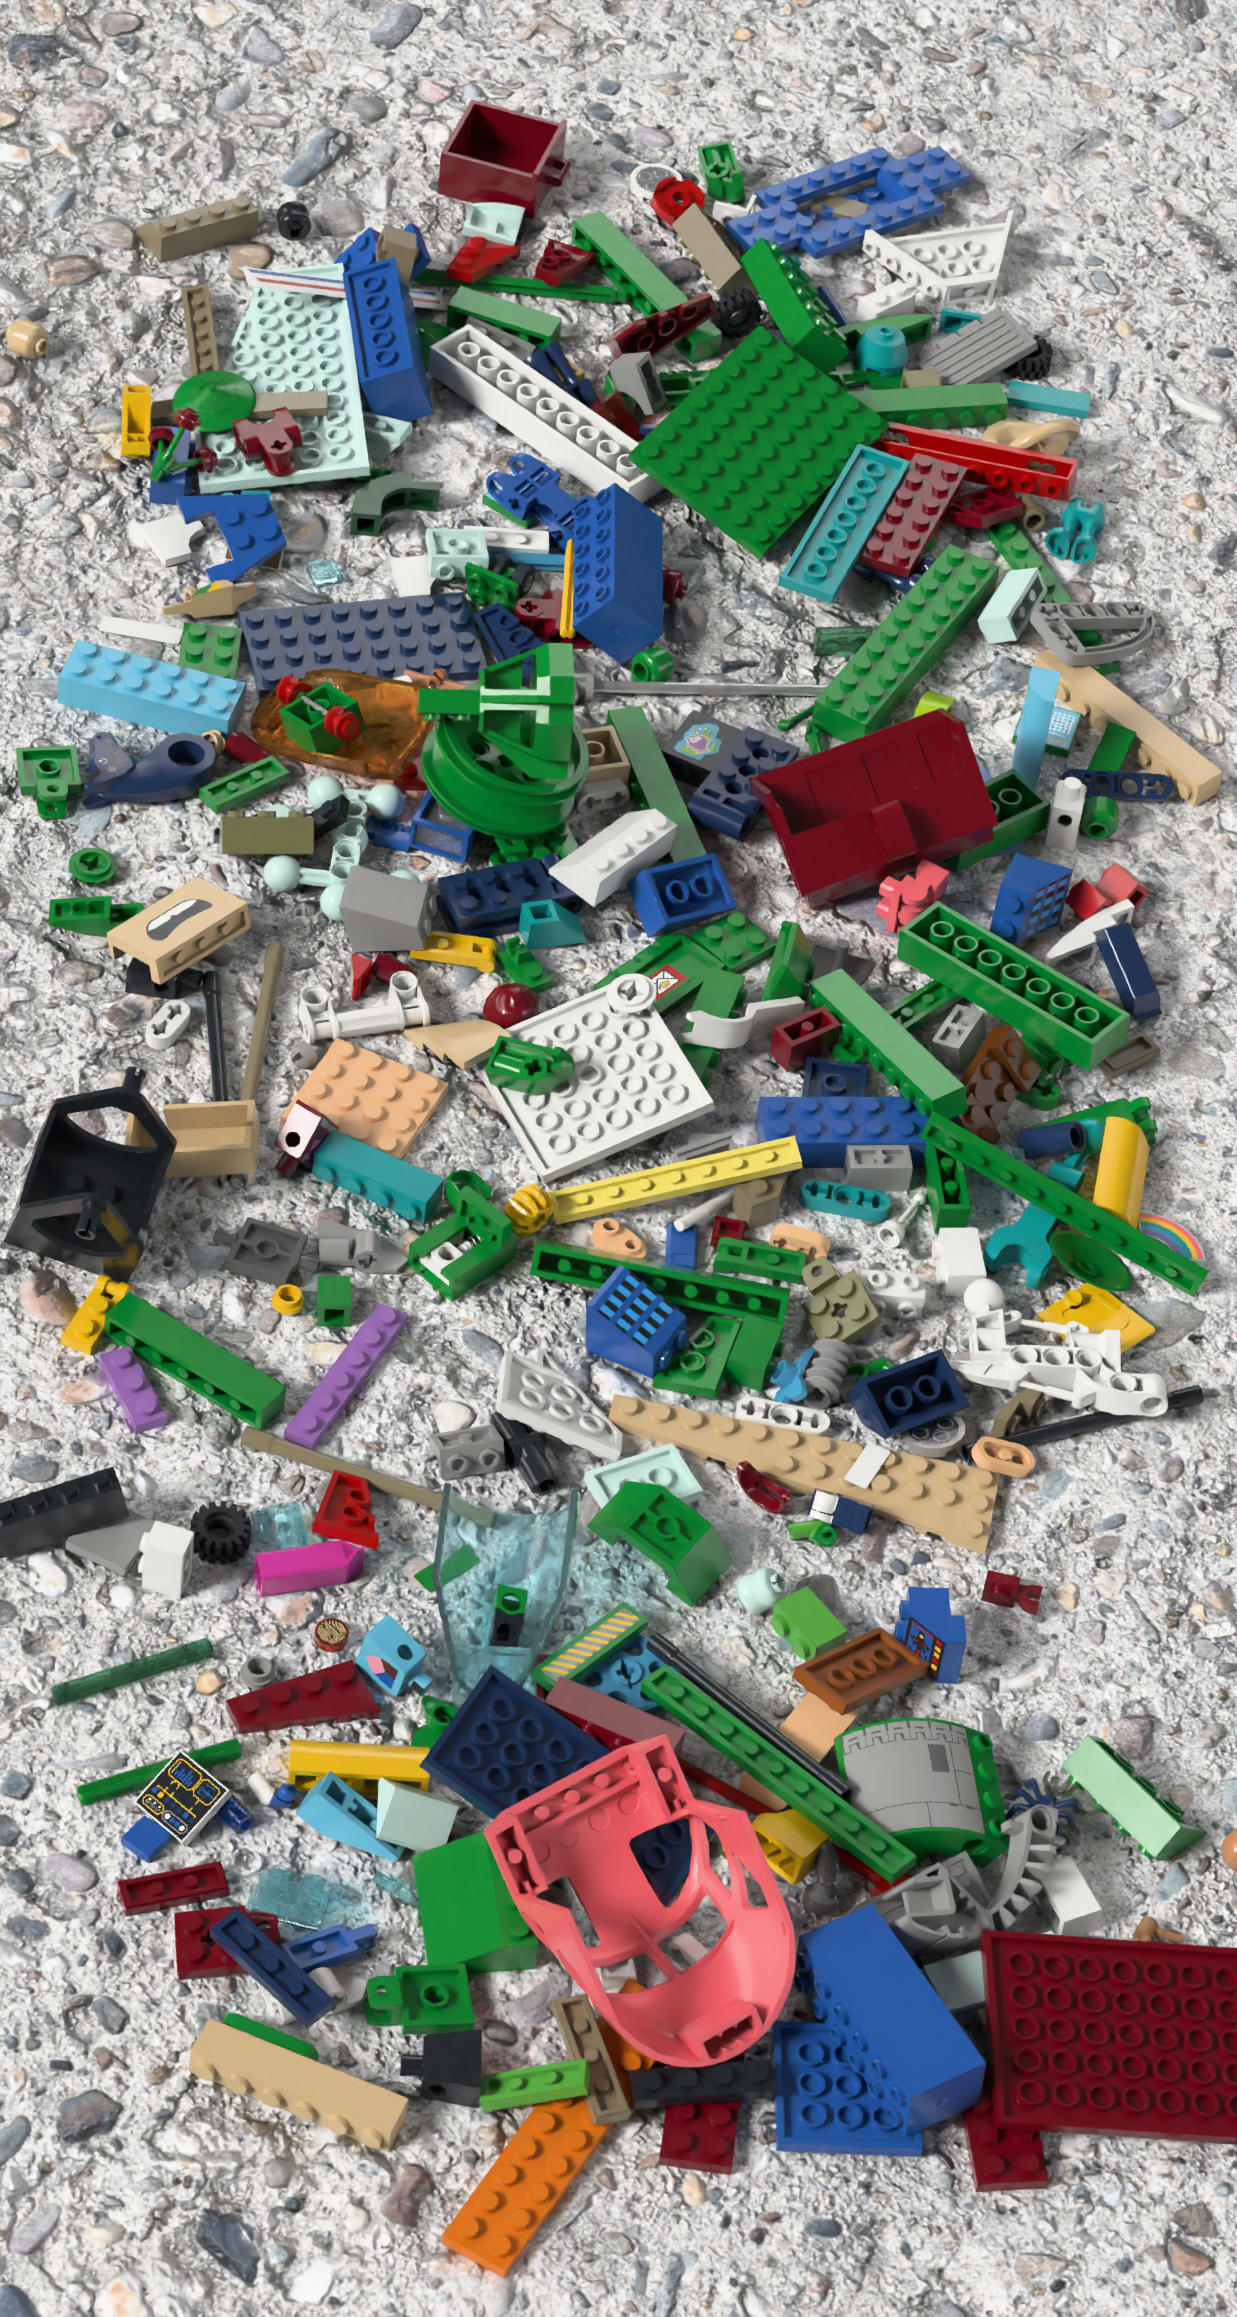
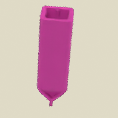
[254,1540,365,1597]

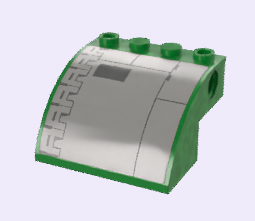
[834,1718,1010,1869]

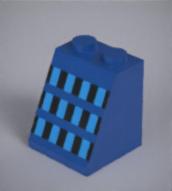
[989,853,1073,945]
[586,1265,689,1379]

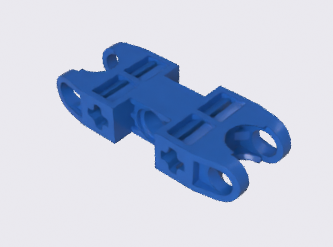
[486,453,593,552]

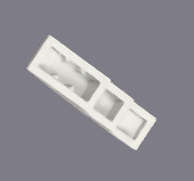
[1044,899,1134,973]

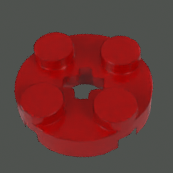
[650,177,705,228]

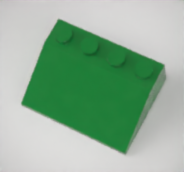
[412,1830,539,1974]

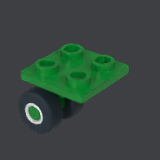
[465,553,535,617]

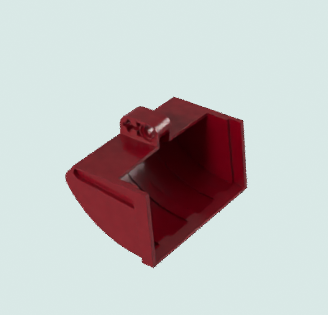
[748,708,998,909]

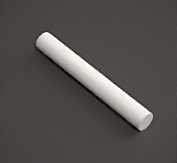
[674,1185,736,1232]

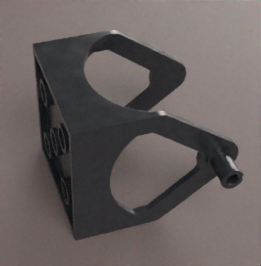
[4,1067,177,1283]

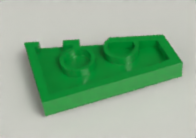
[652,1315,742,1399]

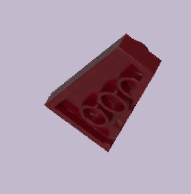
[225,1660,380,1734]

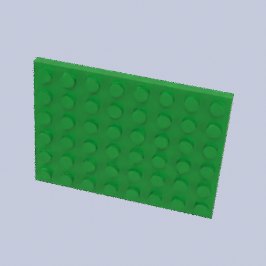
[628,325,890,560]

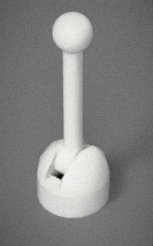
[877,1193,926,1248]

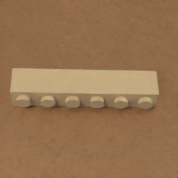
[189,2018,409,2152]

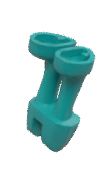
[1045,497,1105,564]

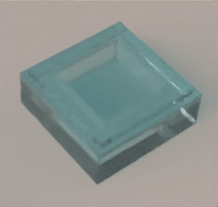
[306,557,343,588]

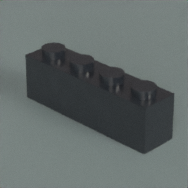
[0,1466,130,1559]

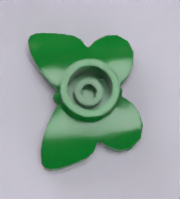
[411,1695,461,1751]

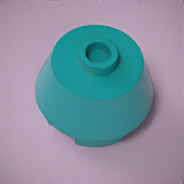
[855,325,909,377]

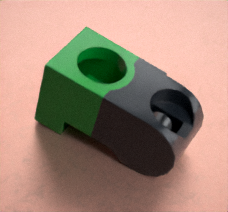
[488,1584,528,1653]

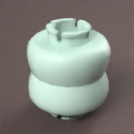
[736,1567,787,1615]

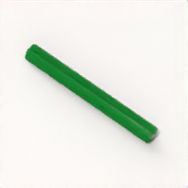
[76,1738,242,1805]

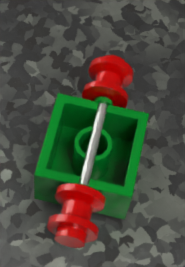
[276,675,367,759]

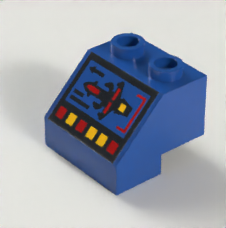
[894,1587,966,1684]

